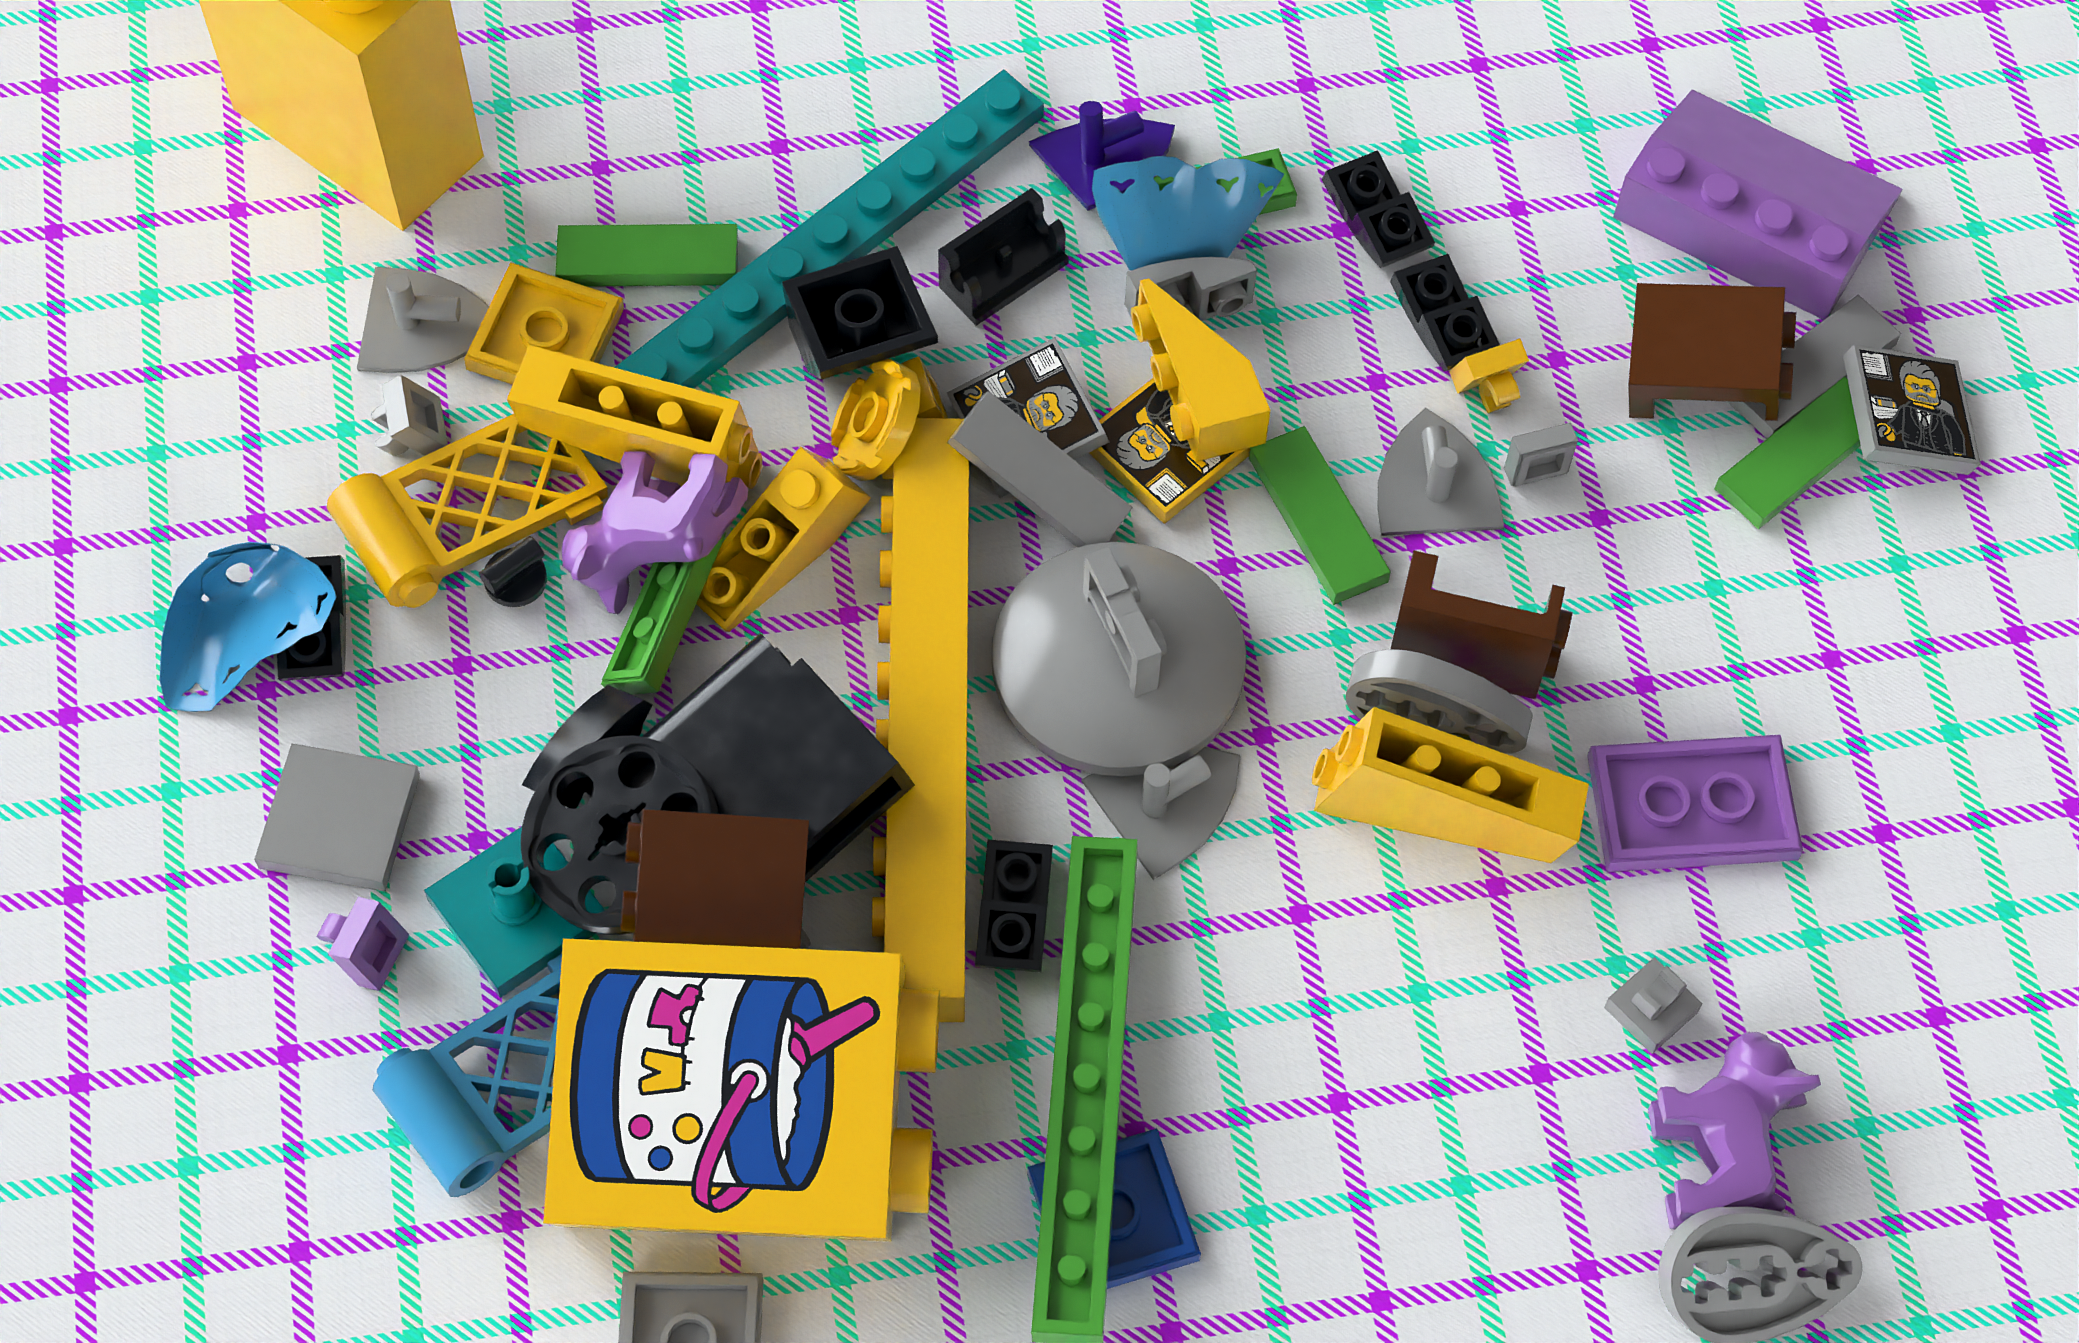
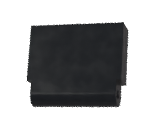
[583,633,915,882]

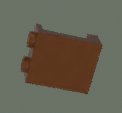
[1628,283,1796,421]
[1391,550,1573,699]
[620,809,809,949]

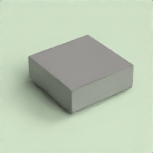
[1504,422,1578,486]

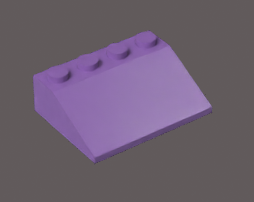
[1613,89,1903,320]

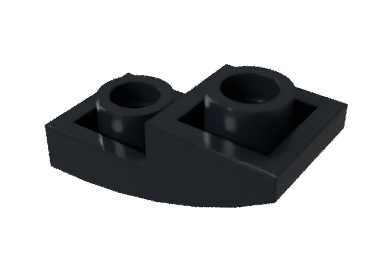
[1322,150,1435,268]
[1390,254,1500,371]
[277,555,346,681]
[522,685,653,809]
[975,839,1053,972]

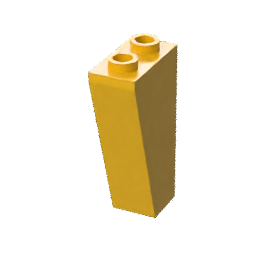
[507,345,763,489]
[1312,707,1589,863]

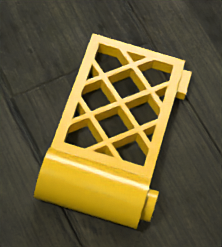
[326,414,608,608]

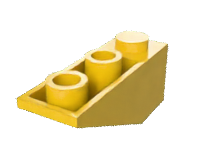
[1131,278,1271,462]
[696,446,871,632]

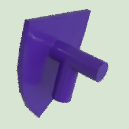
[1029,101,1175,211]

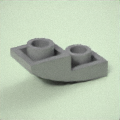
[1124,257,1257,321]

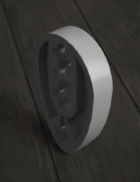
[1346,649,1533,753]
[1658,1207,1862,1343]

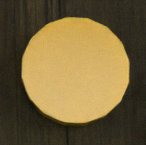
[831,359,921,481]

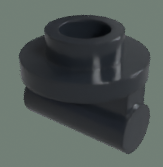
[479,536,547,607]

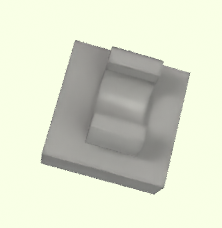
[371,375,448,456]
[1604,957,1703,1054]

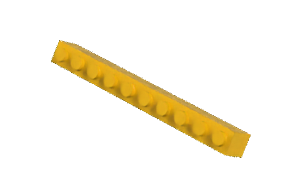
[872,418,969,1022]

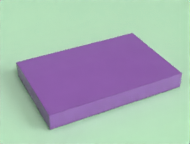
[1587,735,1803,872]

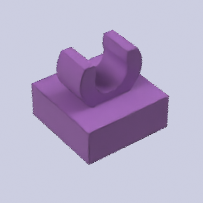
[316,897,409,991]

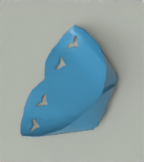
[1092,156,1284,271]
[159,542,336,712]

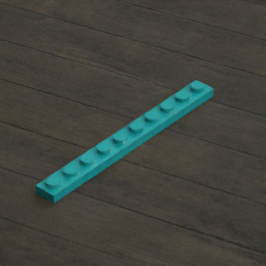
[600,69,1044,459]

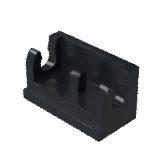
[938,188,1069,326]

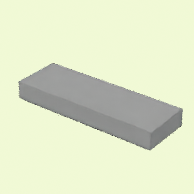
[1728,294,1901,439]
[947,391,1133,547]

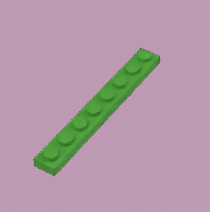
[1031,836,1138,1343]

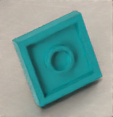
[424,826,605,998]

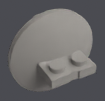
[992,542,1246,776]

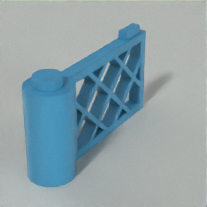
[372,954,562,1197]

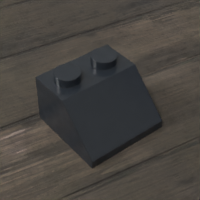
[782,246,938,380]

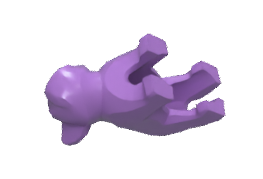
[562,451,748,614]
[1648,1032,1821,1230]

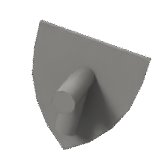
[357,267,489,373]
[1377,407,1504,536]
[1081,747,1240,880]

